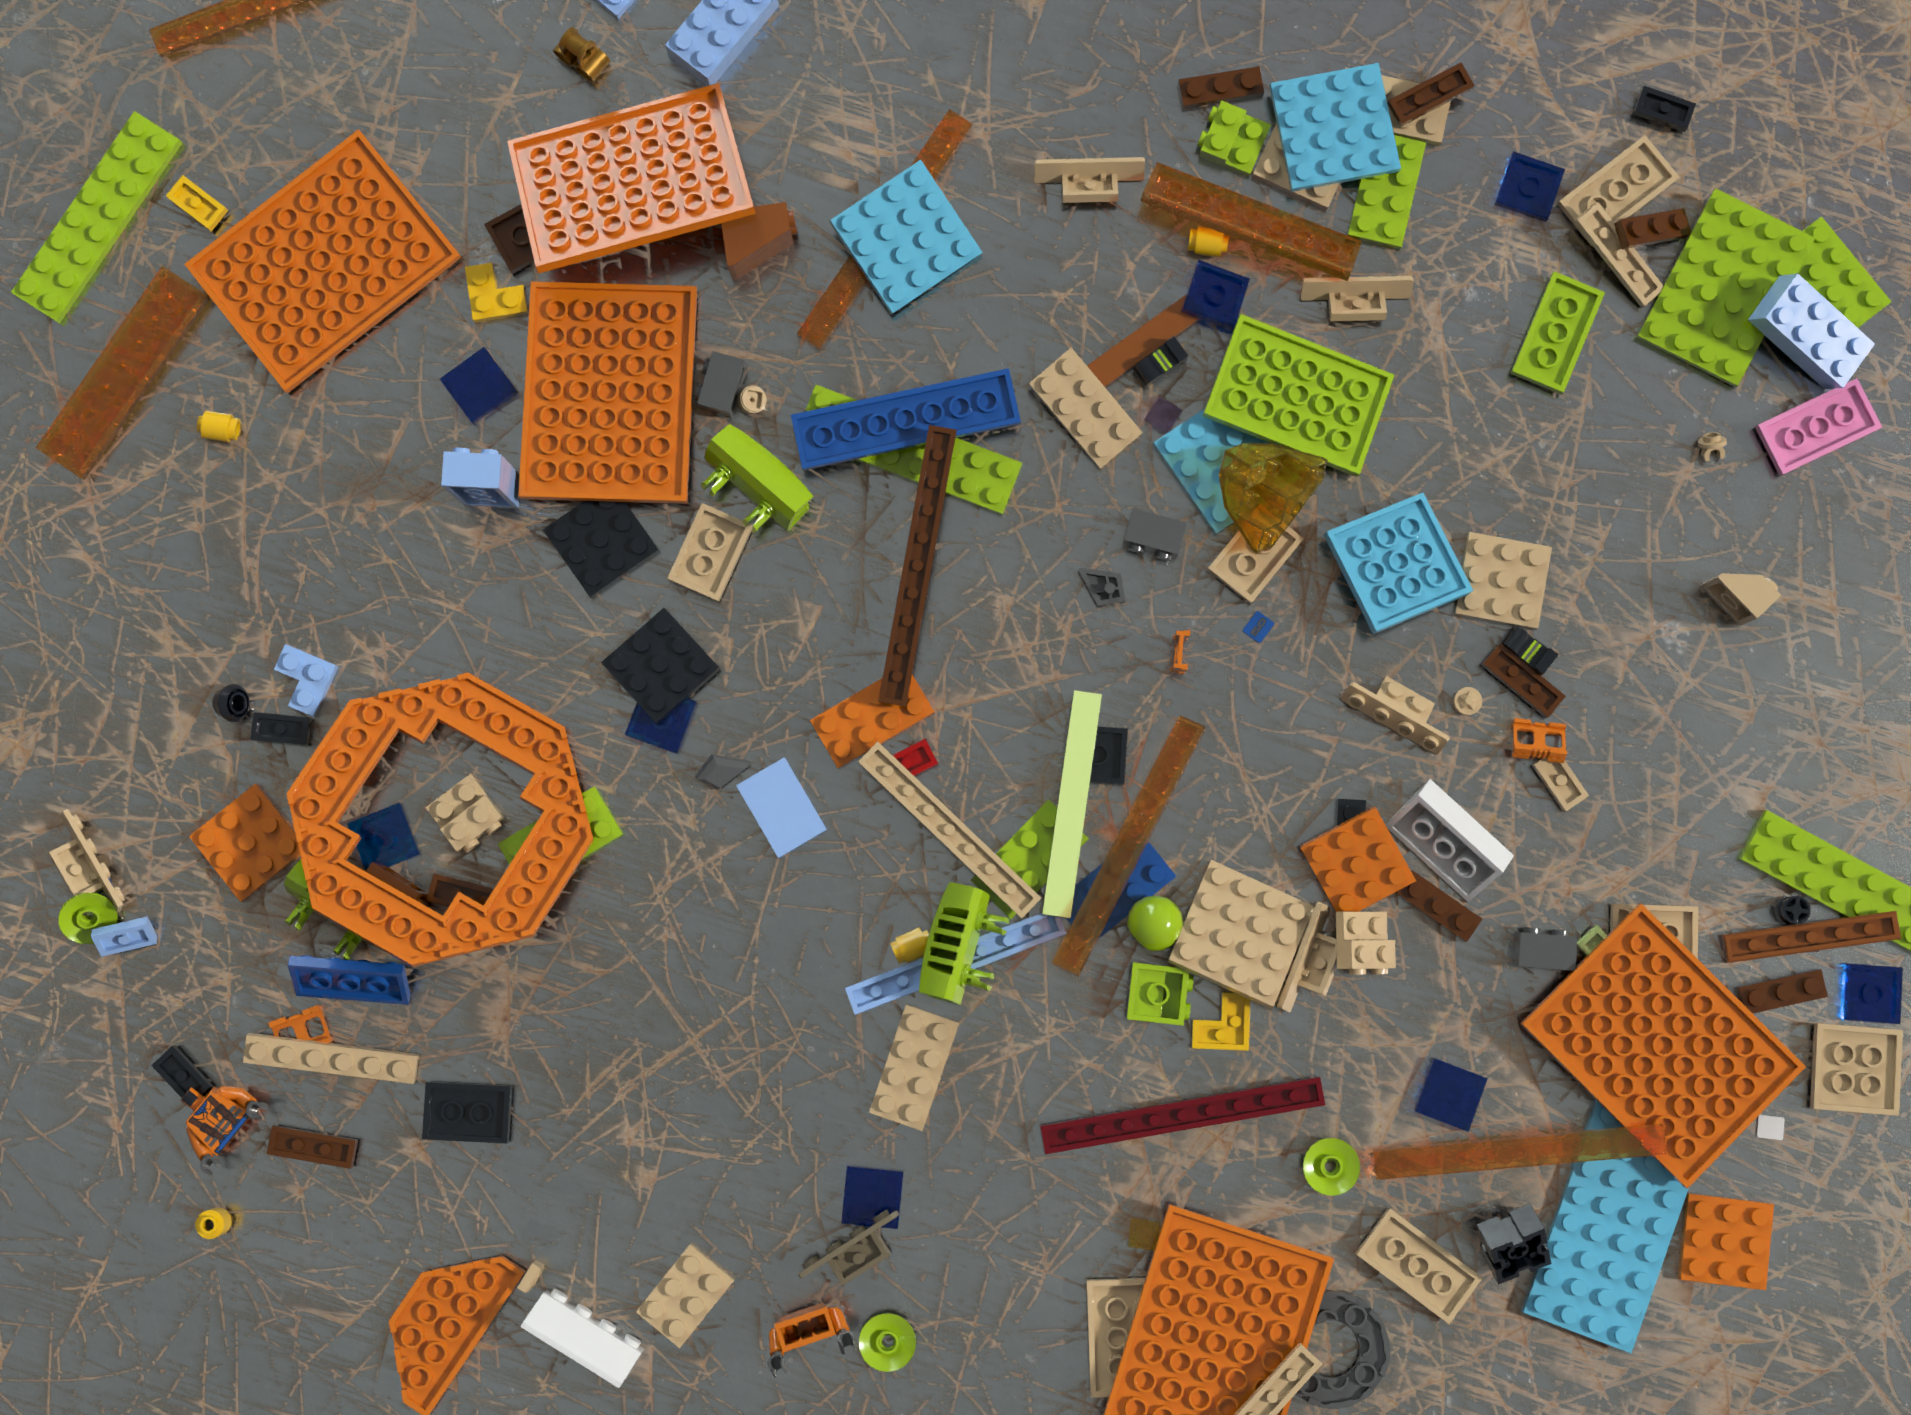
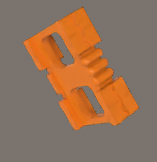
[1169,630,1191,675]
[1511,718,1567,763]
[268,1005,333,1043]

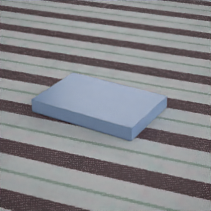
[736,757,827,858]

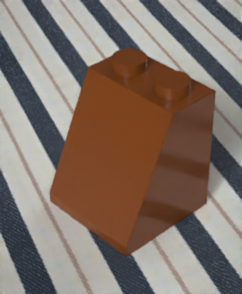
[721,202,797,280]

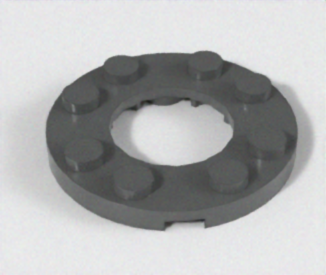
[1296,1290,1390,1409]

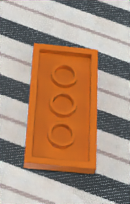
[810,674,935,769]

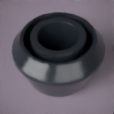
[212,684,250,722]

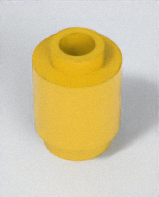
[1188,226,1229,257]
[196,411,241,442]
[890,927,929,964]
[195,1207,232,1239]

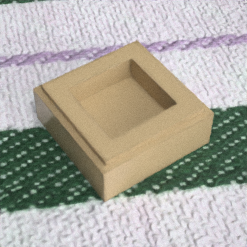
[517,1260,545,1293]

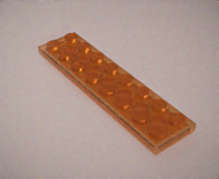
[1140,162,1362,282]
[36,266,211,480]

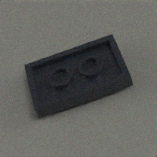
[422,1081,513,1144]

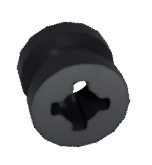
[1776,896,1811,924]

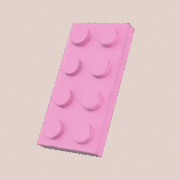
[1755,378,1882,476]

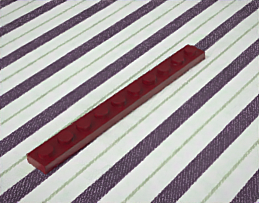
[1040,1076,1325,1155]

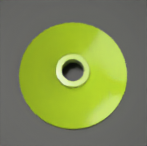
[58,893,118,944]
[1303,1138,1360,1196]
[859,1313,916,1372]

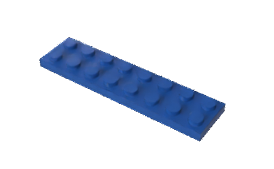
[791,368,1021,471]

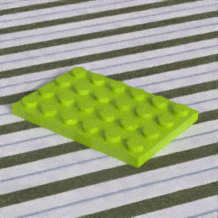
[1636,188,1816,387]
[1202,314,1395,477]

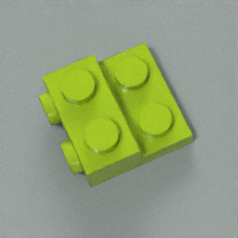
[1197,100,1271,177]
[1126,962,1194,1026]

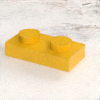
[166,175,229,232]

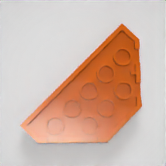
[389,1255,526,1415]

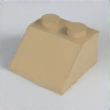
[1702,573,1782,625]

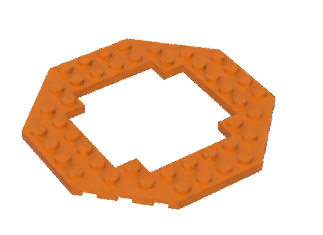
[286,672,594,967]

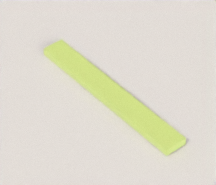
[1042,690,1102,918]

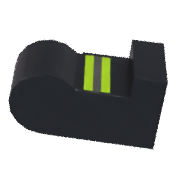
[1132,336,1189,387]
[1501,625,1559,675]

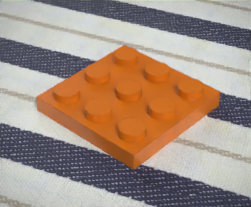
[189,783,301,902]
[1300,806,1416,912]
[1678,1193,1774,1290]

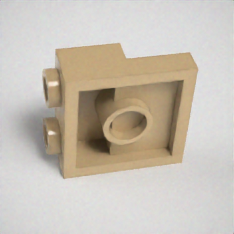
[425,773,506,853]
[1336,912,1396,975]

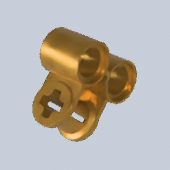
[553,27,610,82]

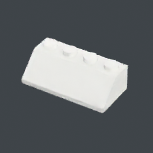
[1386,779,1514,903]
[520,1289,644,1388]

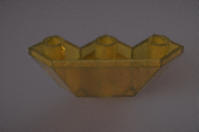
[1219,443,1328,554]

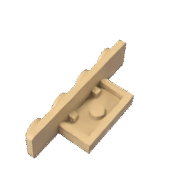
[1034,157,1145,203]
[1300,276,1414,321]
[1341,676,1450,754]
[48,809,125,913]
[1277,901,1337,1013]

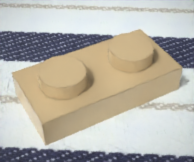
[1532,757,1589,812]

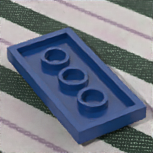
[1066,833,1176,947]
[288,955,411,1005]

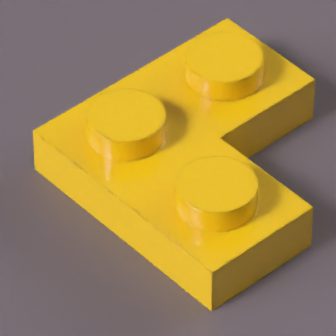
[465,262,529,323]
[1191,992,1250,1051]

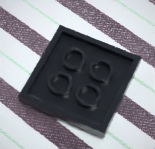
[543,501,659,599]
[601,608,720,725]

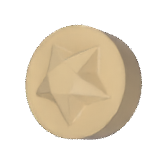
[737,385,767,414]
[1453,687,1482,716]

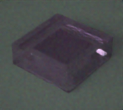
[1144,396,1183,434]

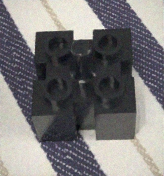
[1477,1204,1551,1285]

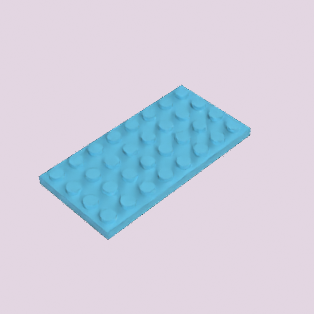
[1521,1099,1689,1354]

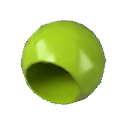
[1127,895,1183,951]

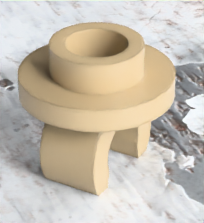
[1698,432,1727,462]

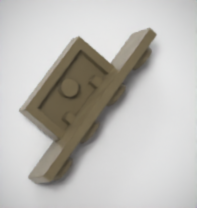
[798,1209,899,1286]

